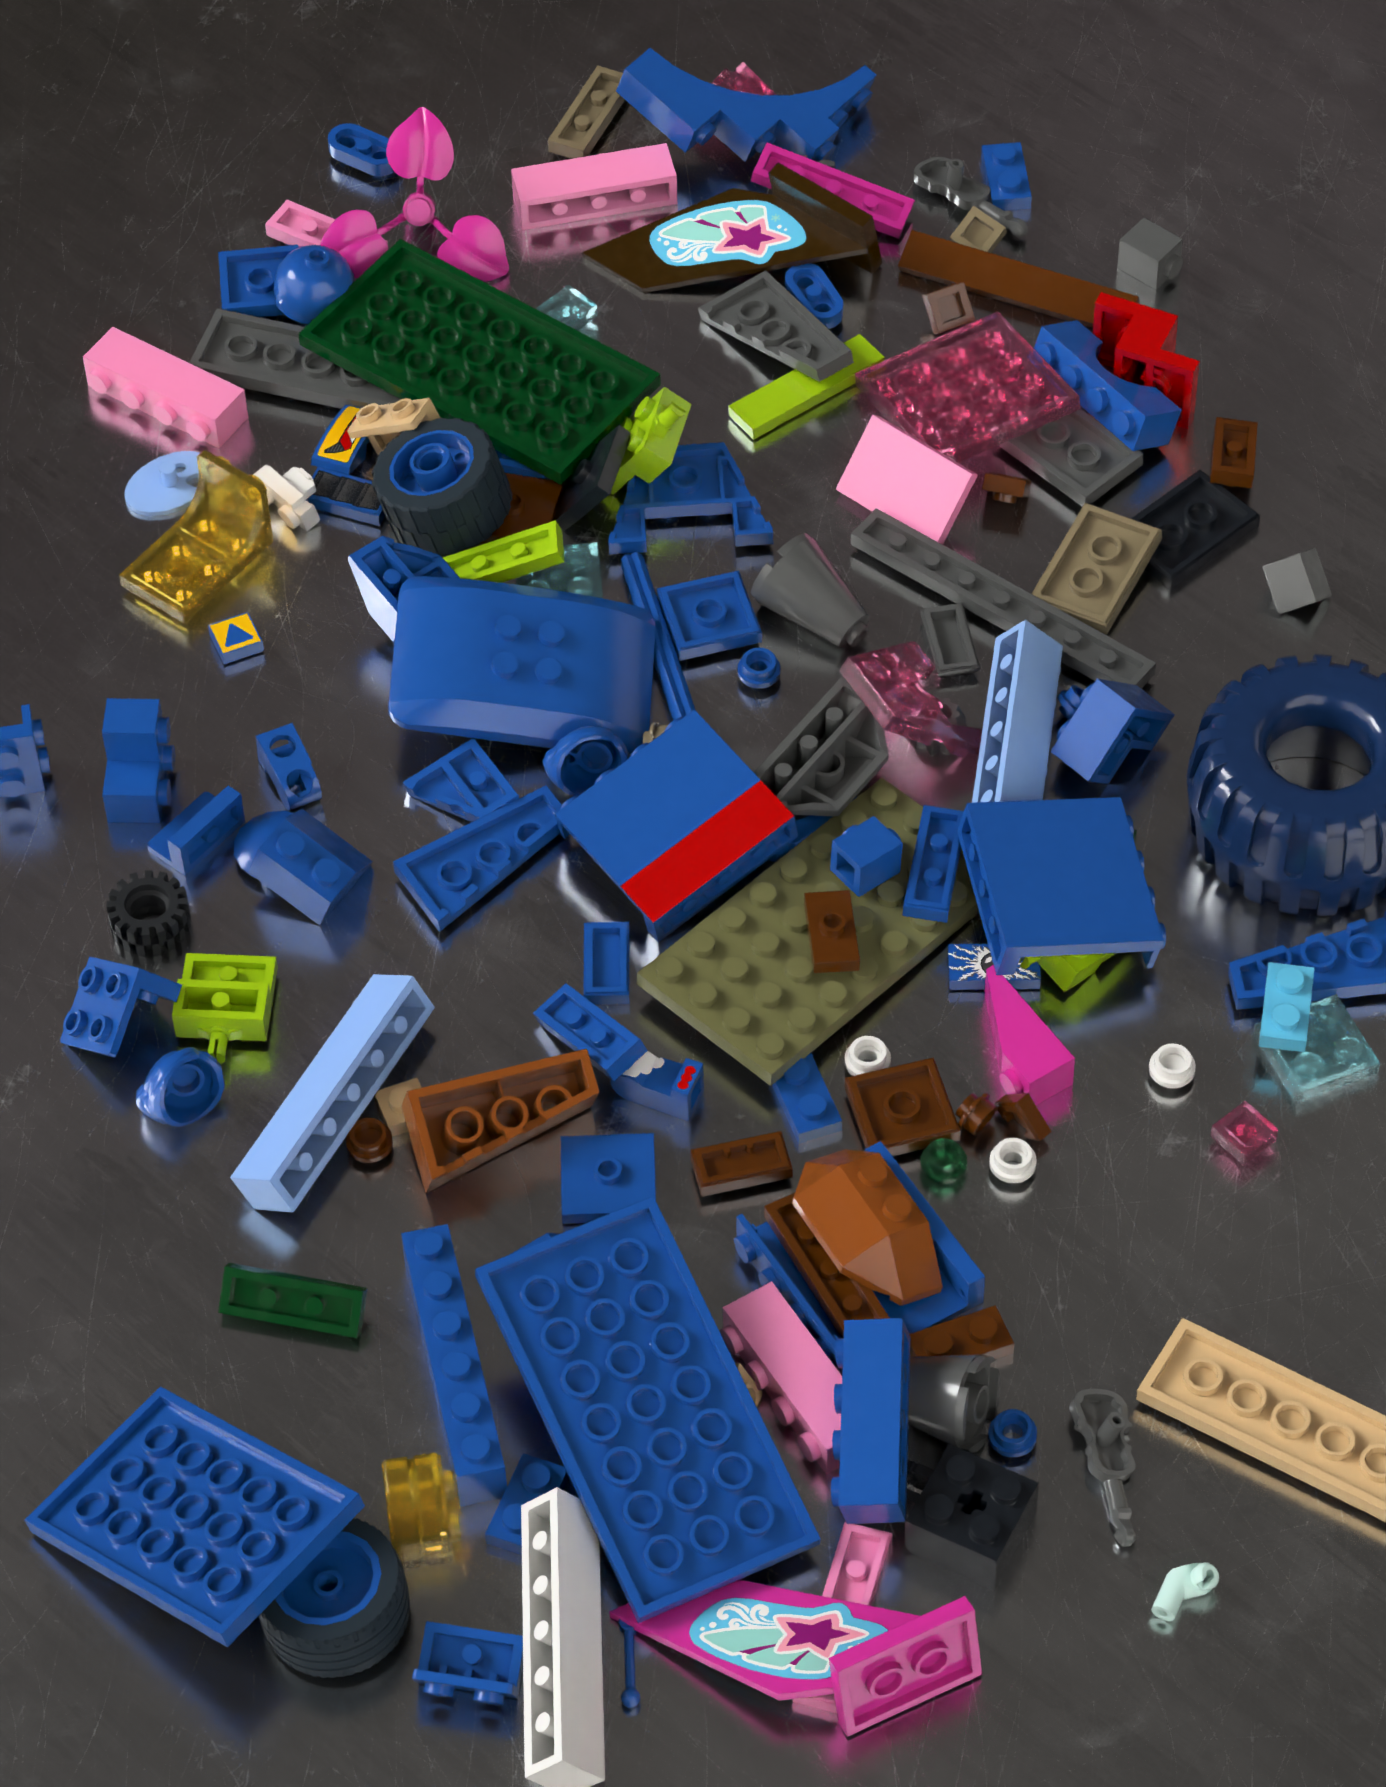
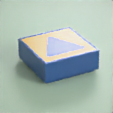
[208,612,264,664]

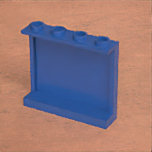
[957,797,1166,975]

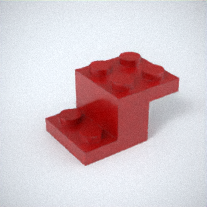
[1093,292,1200,429]

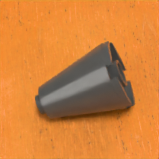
[751,533,870,648]
[908,1354,1001,1453]

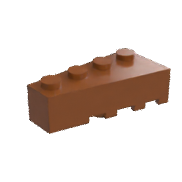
[401,1049,600,1193]

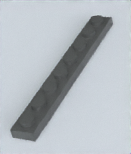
[851,508,1156,689]

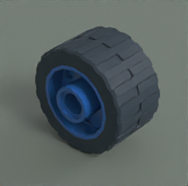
[372,418,512,556]

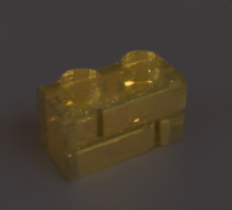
[382,1453,462,1570]

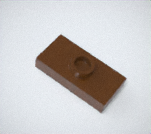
[804,890,860,973]
[690,1131,793,1197]

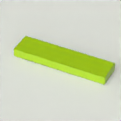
[728,334,885,440]

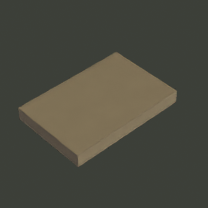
[1032,503,1162,635]

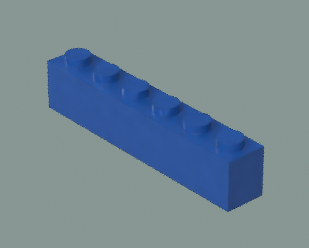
[401,1224,507,1507]

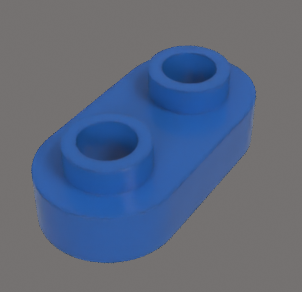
[328,123,394,177]
[785,264,843,329]

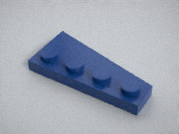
[393,785,562,932]
[1228,911,1386,1010]

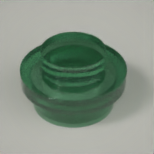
[920,1138,967,1184]

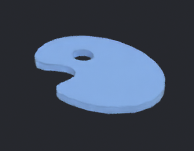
[125,451,214,517]

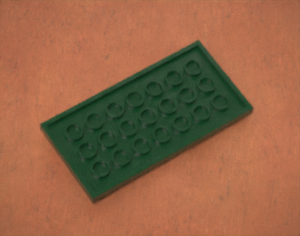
[298,239,661,485]

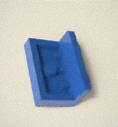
[0,704,51,798]
[412,1621,523,1706]

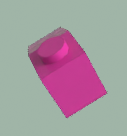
[985,965,1075,1105]

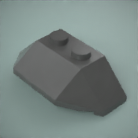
[754,677,889,817]

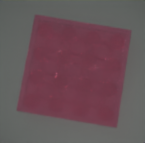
[854,312,1081,463]

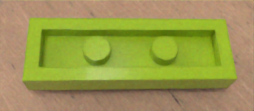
[443,520,565,583]

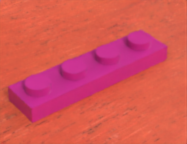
[751,142,915,239]

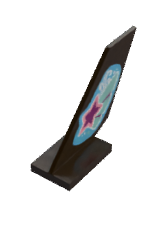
[582,162,883,293]

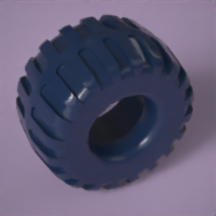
[1187,654,1386,916]

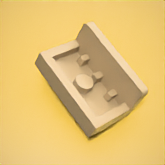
[347,398,441,456]

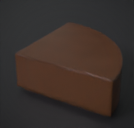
[994,1093,1052,1141]

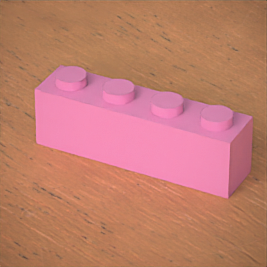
[511,143,678,230]
[83,327,248,448]
[720,1281,842,1475]

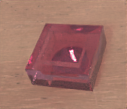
[1211,1101,1278,1166]

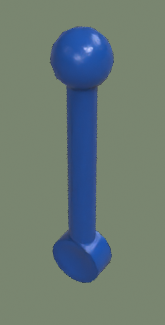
[618,1619,641,1708]

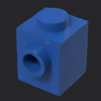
[830,816,903,897]

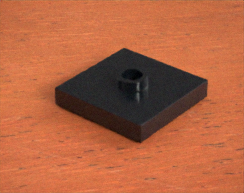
[553,425,631,531]

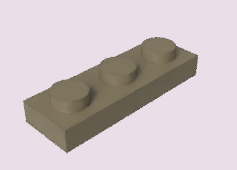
[548,65,625,159]

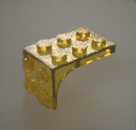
[119,450,274,624]

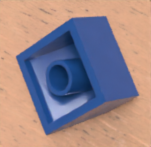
[249,809,373,926]

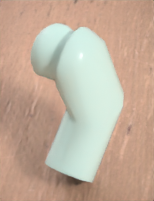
[1151,1562,1219,1621]

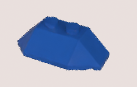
[348,536,460,642]

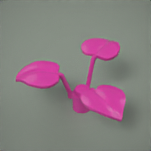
[320,107,509,282]

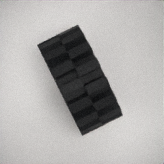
[106,870,191,956]

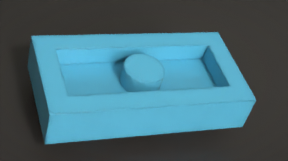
[1259,962,1314,1052]

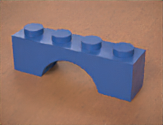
[1029,320,1182,451]

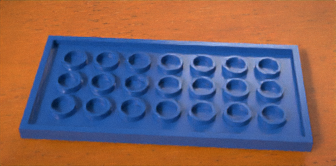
[475,1196,821,1624]

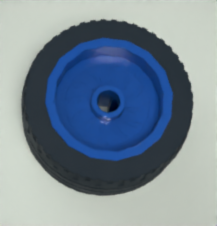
[259,1518,410,1678]

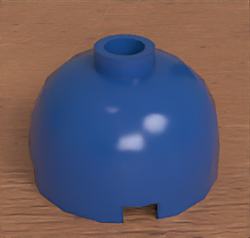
[274,245,354,324]

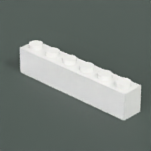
[521,1487,605,1787]

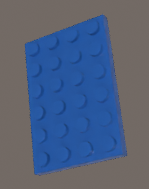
[24,1386,365,1648]

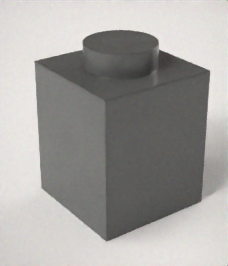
[1117,218,1183,290]

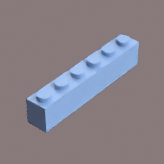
[972,620,1063,803]
[230,974,435,1212]

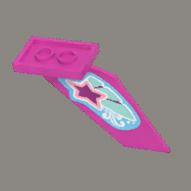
[609,1580,982,1737]

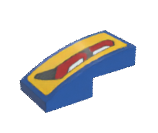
[311,405,370,475]

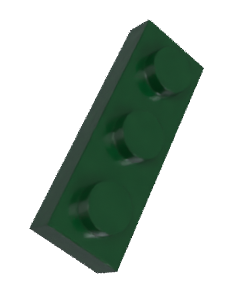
[218,1263,368,1338]

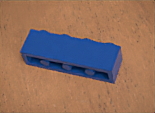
[831,1318,911,1524]

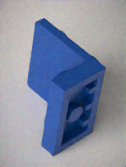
[60,956,182,1058]

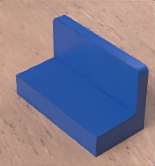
[147,785,245,876]

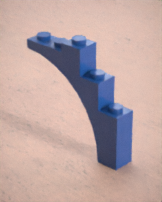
[616,48,876,162]

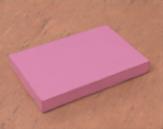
[836,415,978,545]

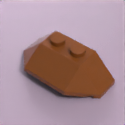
[792,1149,943,1306]

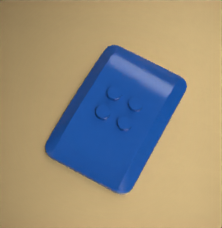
[388,576,656,756]

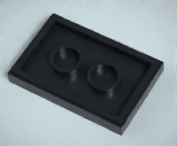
[1131,470,1260,590]

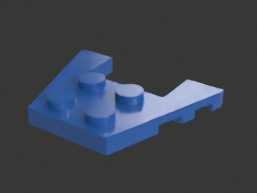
[608,442,773,555]

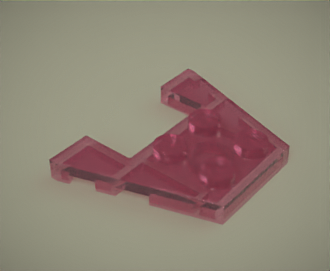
[839,641,982,758]

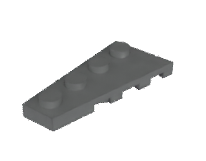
[698,270,854,382]

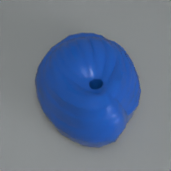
[542,726,630,796]
[136,1047,225,1127]

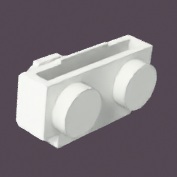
[252,465,320,532]

